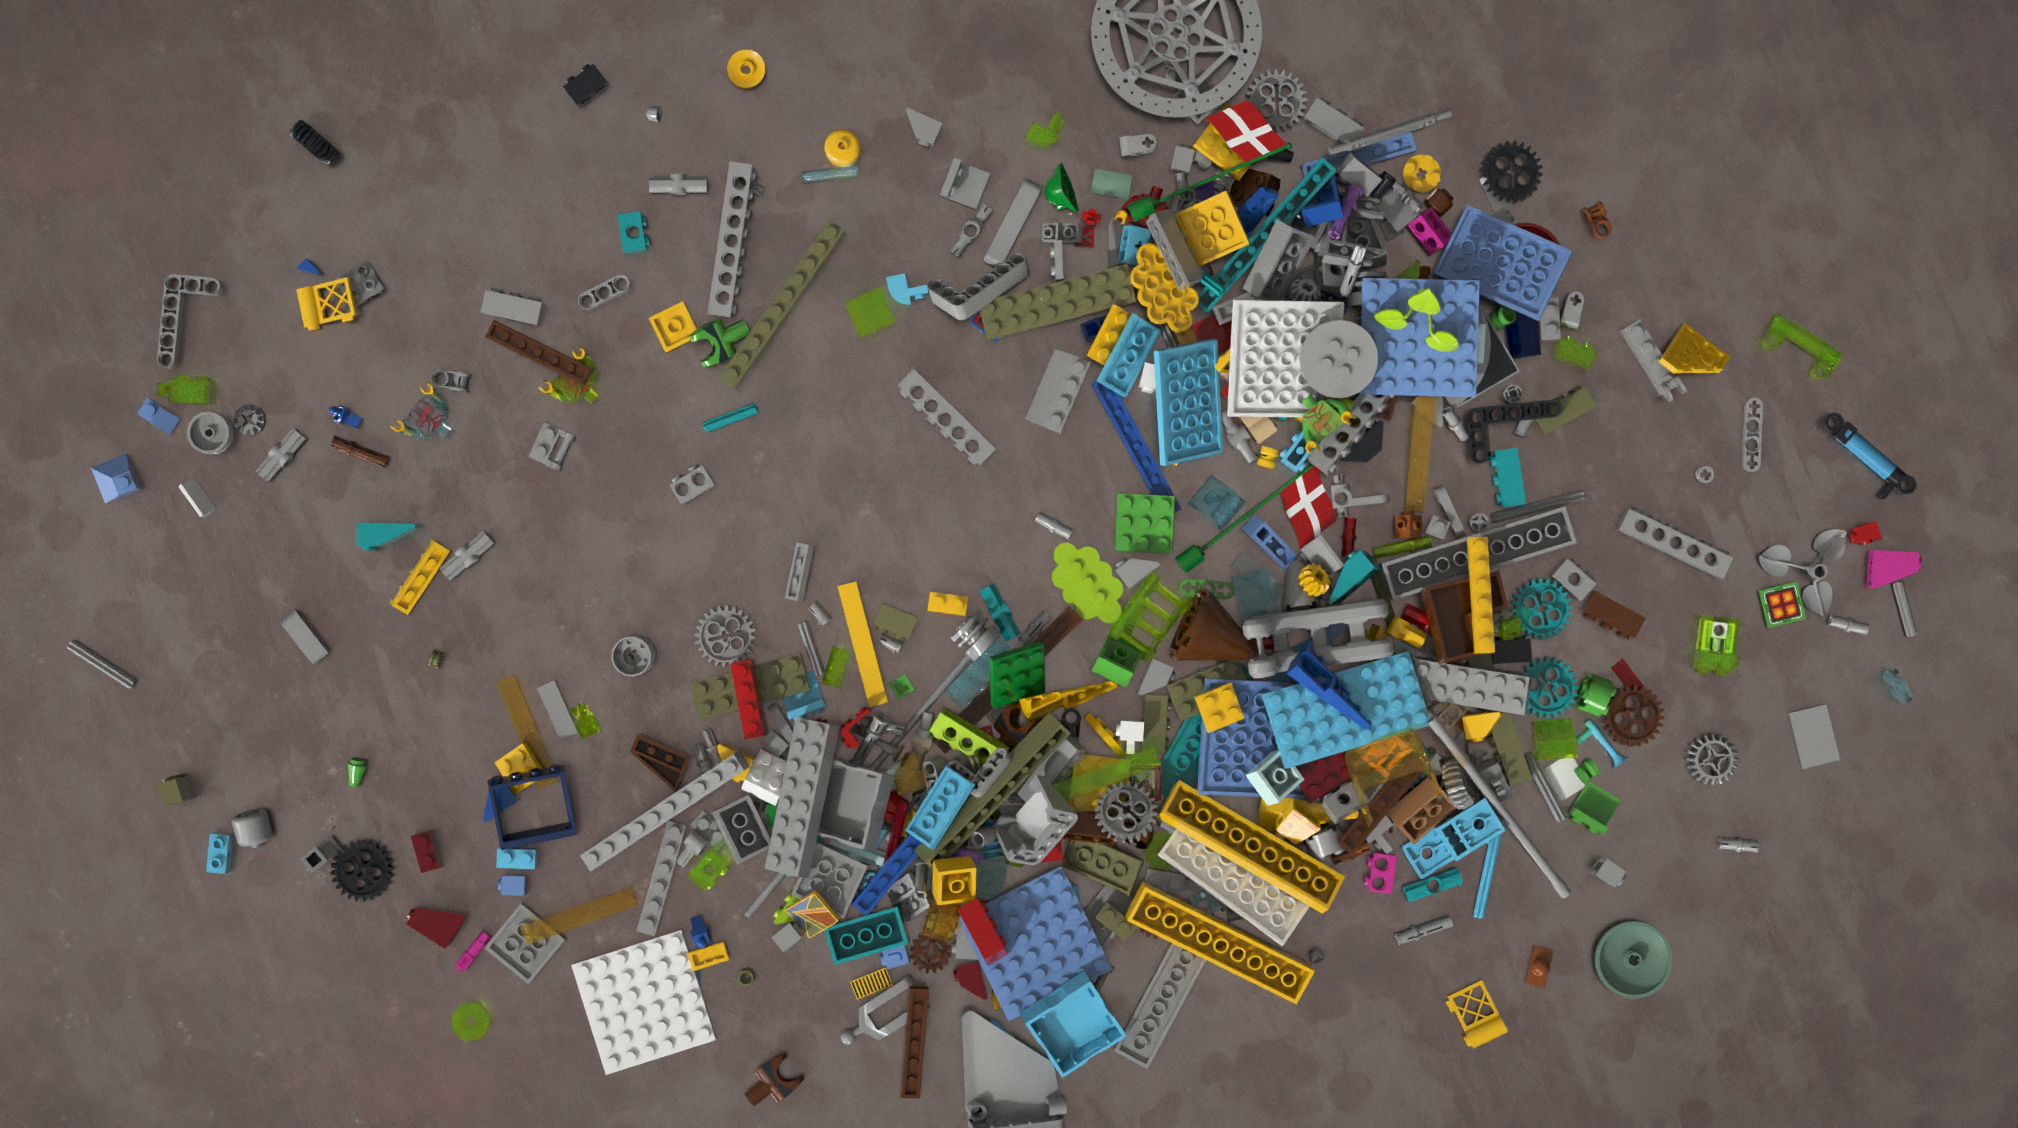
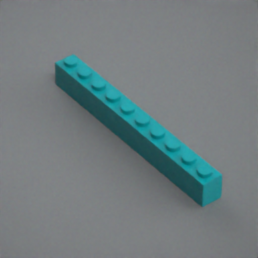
[1197,157,1337,314]

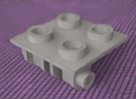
[1376,182,1428,232]
[335,260,385,308]

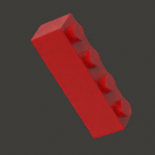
[730,659,767,739]

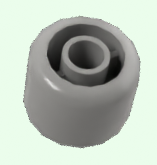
[232,809,273,848]

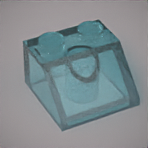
[1187,475,1245,531]

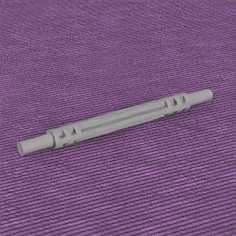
[1328,109,1452,155]

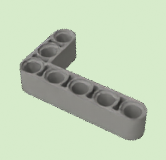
[927,253,1030,320]
[157,274,224,369]
[922,756,996,850]

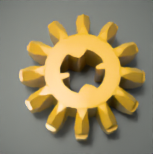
[1298,563,1332,597]

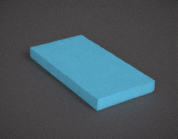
[1097,313,1162,398]
[905,765,975,850]

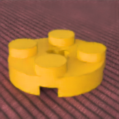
[1402,154,1441,193]

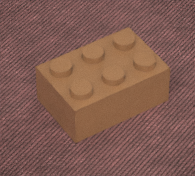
[1387,775,1457,845]

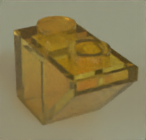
[894,751,926,795]

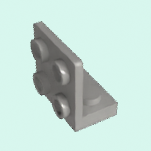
[940,157,990,209]

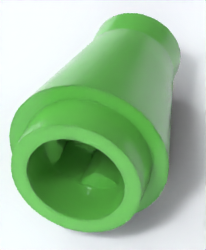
[348,758,367,787]

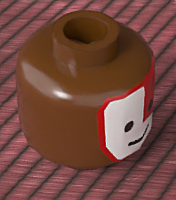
[1425,188,1454,217]

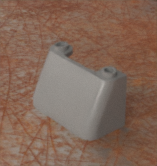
[992,775,1078,865]

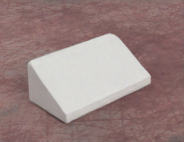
[179,479,216,517]

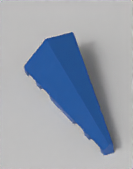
[1287,641,1372,730]

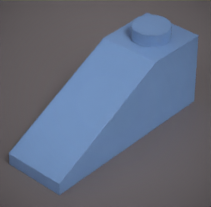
[1242,515,1298,571]

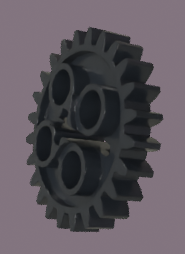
[1480,140,1543,203]
[330,839,394,902]

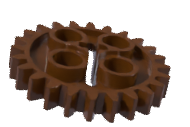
[1602,685,1665,747]

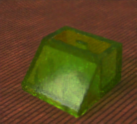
[1533,718,1578,760]

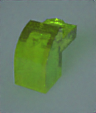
[1025,111,1064,148]

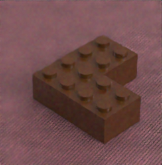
[1421,571,1509,665]

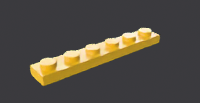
[1467,537,1495,654]

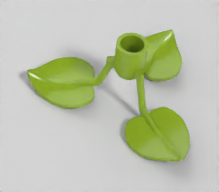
[1374,288,1460,352]

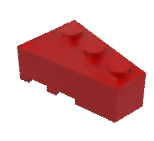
[957,898,1008,966]

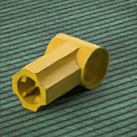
[1386,615,1427,649]

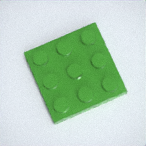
[1115,493,1176,554]

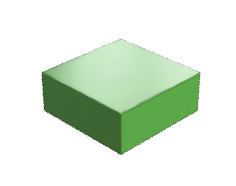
[889,674,915,700]

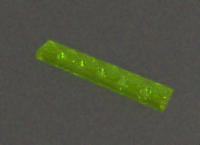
[1053,747,1161,801]

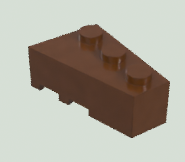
[630,734,692,792]

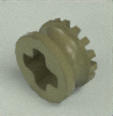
[429,649,444,669]

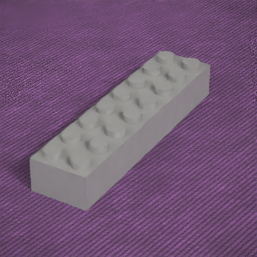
[765,717,840,878]

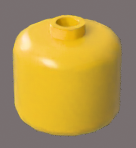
[824,129,862,167]

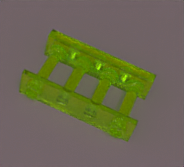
[1106,572,1191,662]

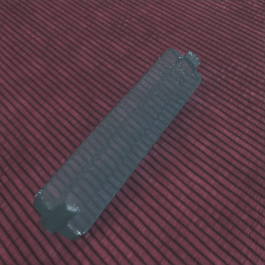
[802,166,859,182]

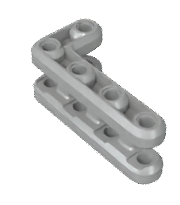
[1242,599,1395,678]

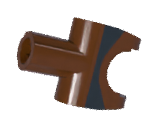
[994,702,1038,753]
[744,1052,805,1106]

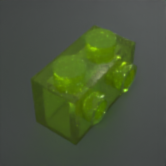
[1552,336,1597,370]

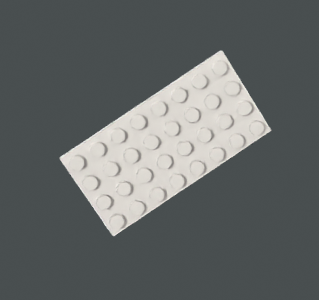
[1158,829,1310,947]

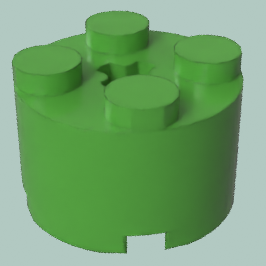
[1575,672,1616,716]

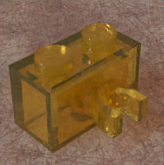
[922,897,962,942]

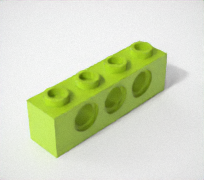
[929,707,1009,771]

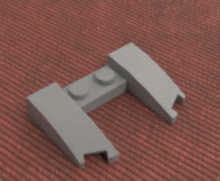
[1321,191,1386,266]

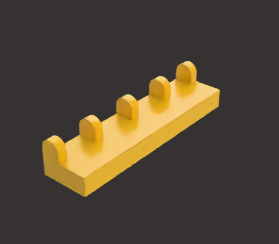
[389,539,450,615]

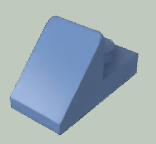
[137,398,181,435]

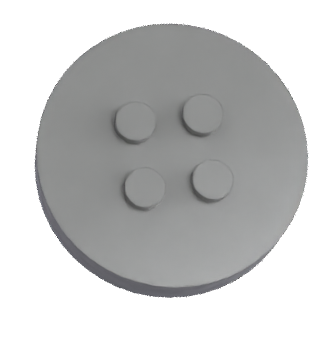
[1299,320,1378,398]

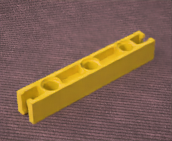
[838,582,888,707]

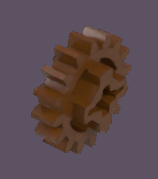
[910,932,951,974]

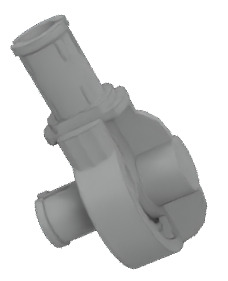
[1170,172,1201,226]

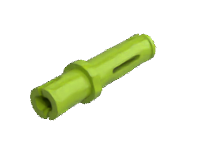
[1373,535,1432,559]

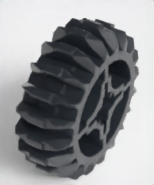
[289,120,338,164]

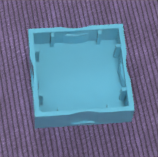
[1020,971,1127,1078]

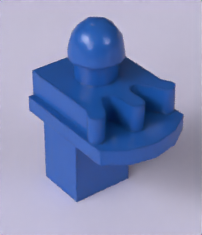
[328,405,363,429]
[690,915,712,948]

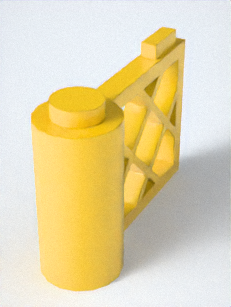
[296,277,357,331]
[1446,980,1508,1049]

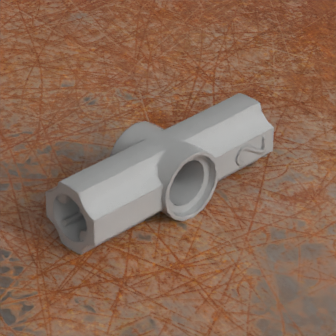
[649,174,708,195]
[256,428,307,482]
[440,531,494,581]

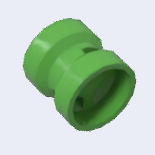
[1489,306,1516,329]
[1574,758,1601,785]

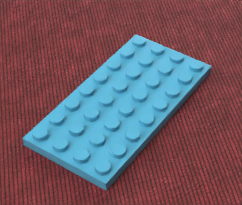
[1262,651,1430,769]

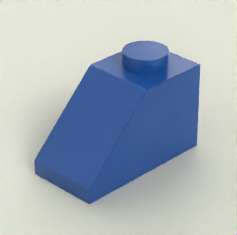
[483,786,519,822]

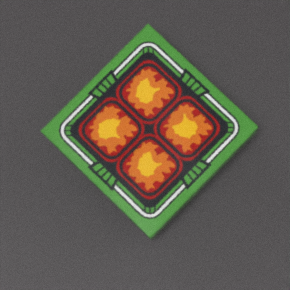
[1759,581,1806,628]

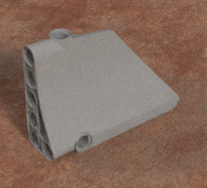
[961,1010,1067,1128]

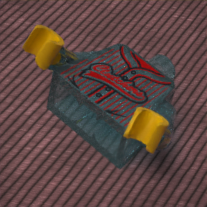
[390,381,452,439]

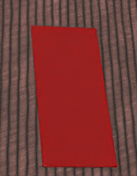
[1611,659,1645,690]

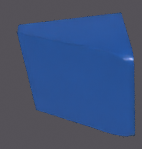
[296,259,323,276]

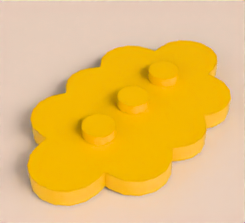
[1130,243,1199,333]

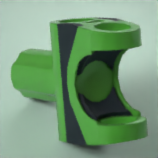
[689,318,750,367]

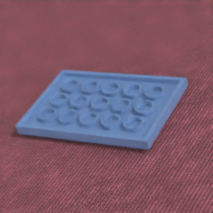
[1434,205,1573,321]

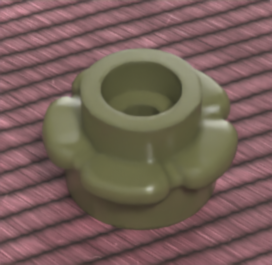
[737,968,756,987]

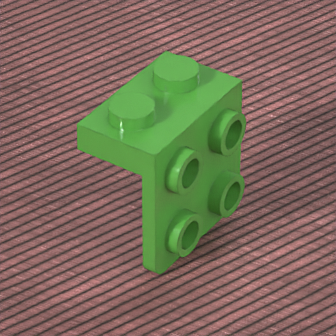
[1568,782,1620,835]

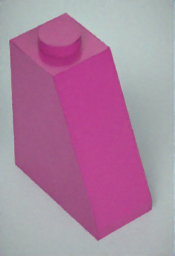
[1867,550,1922,588]

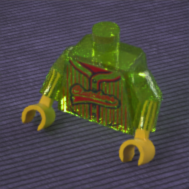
[539,345,599,404]

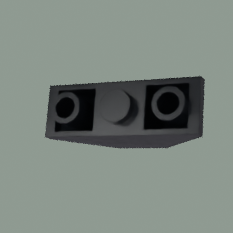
[1340,420,1384,463]

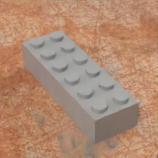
[1414,656,1533,715]

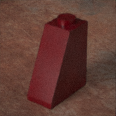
[406,906,468,949]

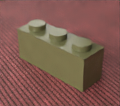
[1533,385,1597,435]
[1141,694,1171,753]
[157,774,195,807]

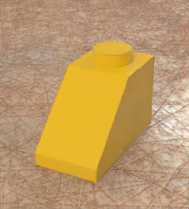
[1462,710,1504,742]

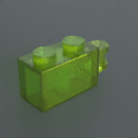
[156,375,213,405]

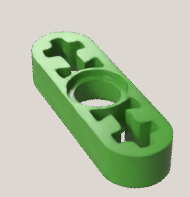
[1179,579,1235,599]

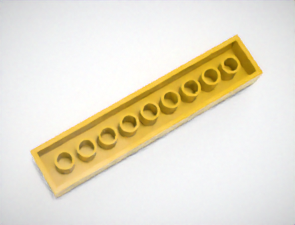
[1157,780,1345,914]
[1125,882,1315,1004]

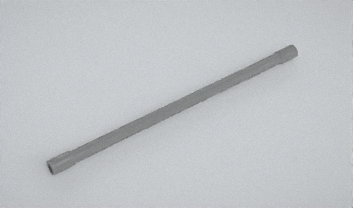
[1427,715,1571,898]

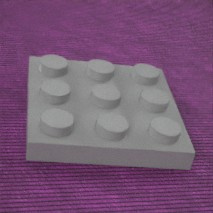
[791,842,868,919]
[485,903,566,984]

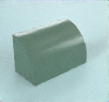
[1090,168,1133,200]

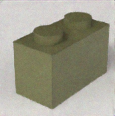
[873,603,918,641]
[1094,902,1137,941]

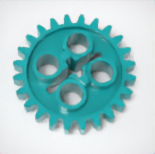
[1510,578,1573,640]
[1520,656,1579,719]

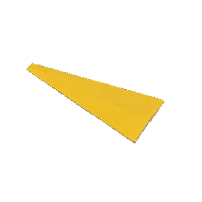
[1020,681,1117,721]
[1258,798,1360,832]

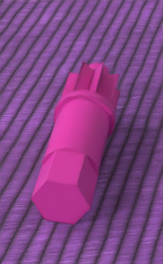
[456,931,491,972]

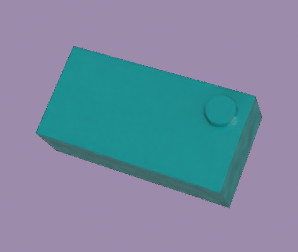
[824,905,910,965]

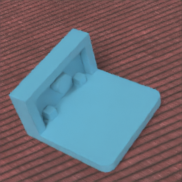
[782,671,826,722]

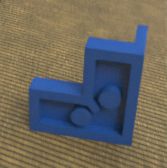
[1301,176,1344,227]

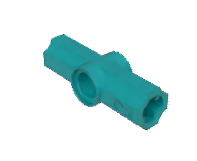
[979,583,1021,641]
[1403,868,1463,902]

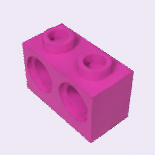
[1408,207,1452,255]
[1364,851,1397,894]

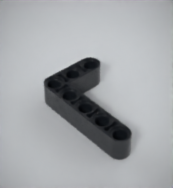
[1467,400,1563,464]

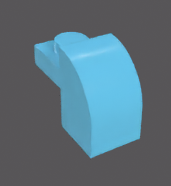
[886,273,929,305]

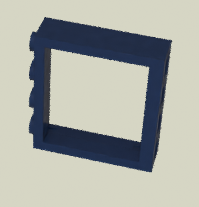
[487,764,577,850]

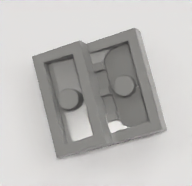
[887,873,935,922]

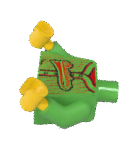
[1302,394,1356,455]

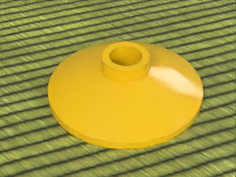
[727,50,765,88]

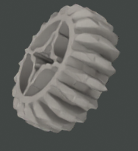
[1686,733,1739,785]
[1442,758,1478,810]

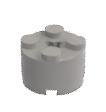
[1304,822,1345,861]

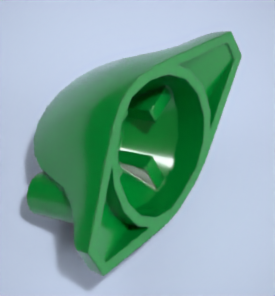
[1045,163,1079,212]

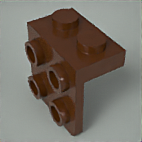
[1229,168,1281,216]

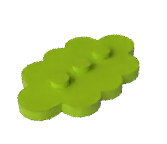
[1052,542,1123,623]

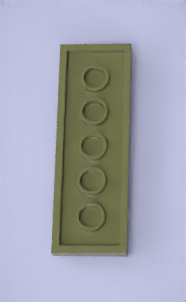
[689,653,811,720]

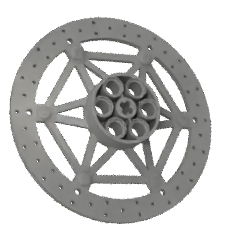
[1091,0,1262,118]

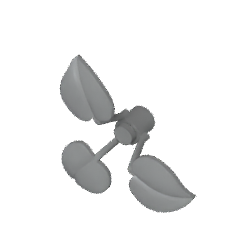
[1759,529,1847,616]

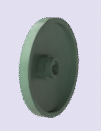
[1595,921,1673,999]

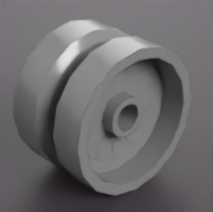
[187,412,235,455]

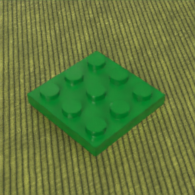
[989,641,1045,709]

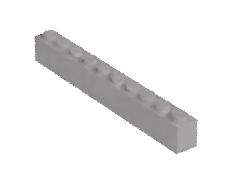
[580,750,750,872]

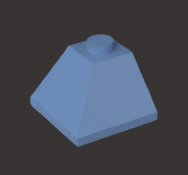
[91,454,141,503]

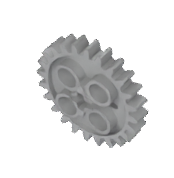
[1245,69,1308,132]
[694,605,757,667]
[1095,781,1158,843]

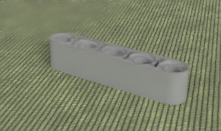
[983,178,1043,267]

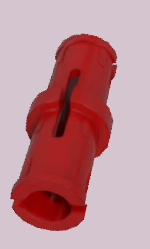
[1341,518,1357,556]

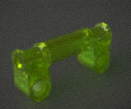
[1761,313,1844,381]

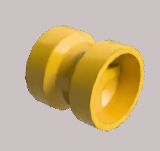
[1256,446,1280,469]

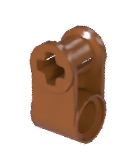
[1582,201,1612,240]

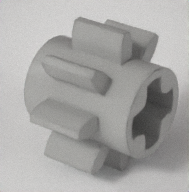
[1213,168,1235,191]

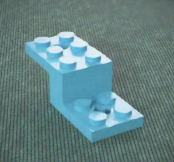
[1400,798,1506,880]

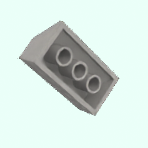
[1146,209,1203,291]
[1242,219,1315,300]
[1025,349,1090,434]

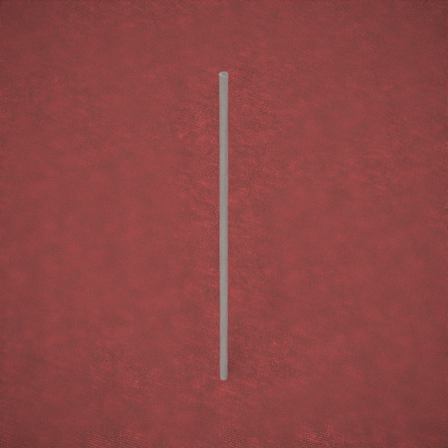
[744,654,971,918]

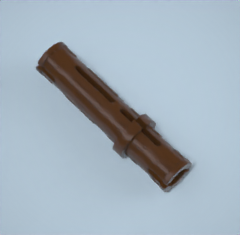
[330,436,389,468]

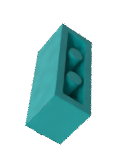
[1490,447,1526,508]

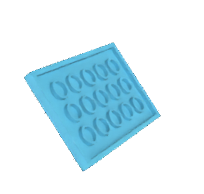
[1154,339,1223,466]

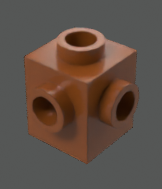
[1394,511,1423,538]

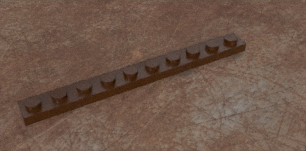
[932,606,1082,754]

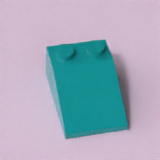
[356,523,421,550]
[1329,550,1381,605]

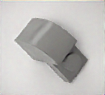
[1366,816,1393,854]
[300,835,343,874]

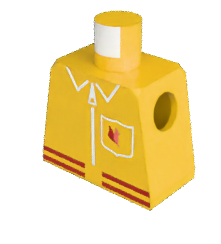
[1274,798,1321,844]

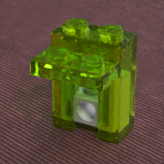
[1692,615,1740,676]

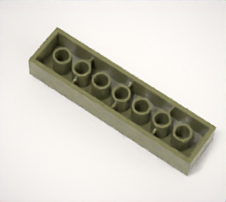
[980,264,1137,341]

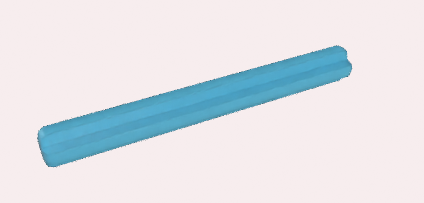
[1473,833,1502,919]

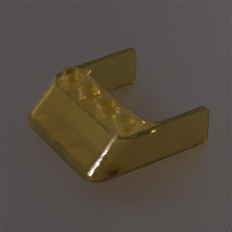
[1345,729,1443,827]

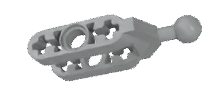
[841,975,930,1045]

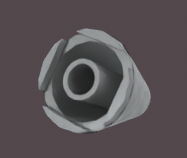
[1283,560,1321,612]

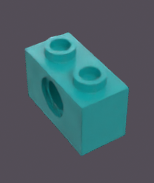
[617,211,650,254]

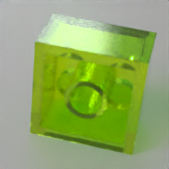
[845,287,896,339]

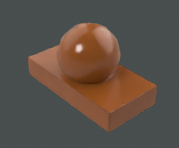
[1525,946,1554,988]

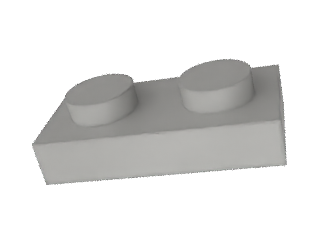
[690,810,726,850]

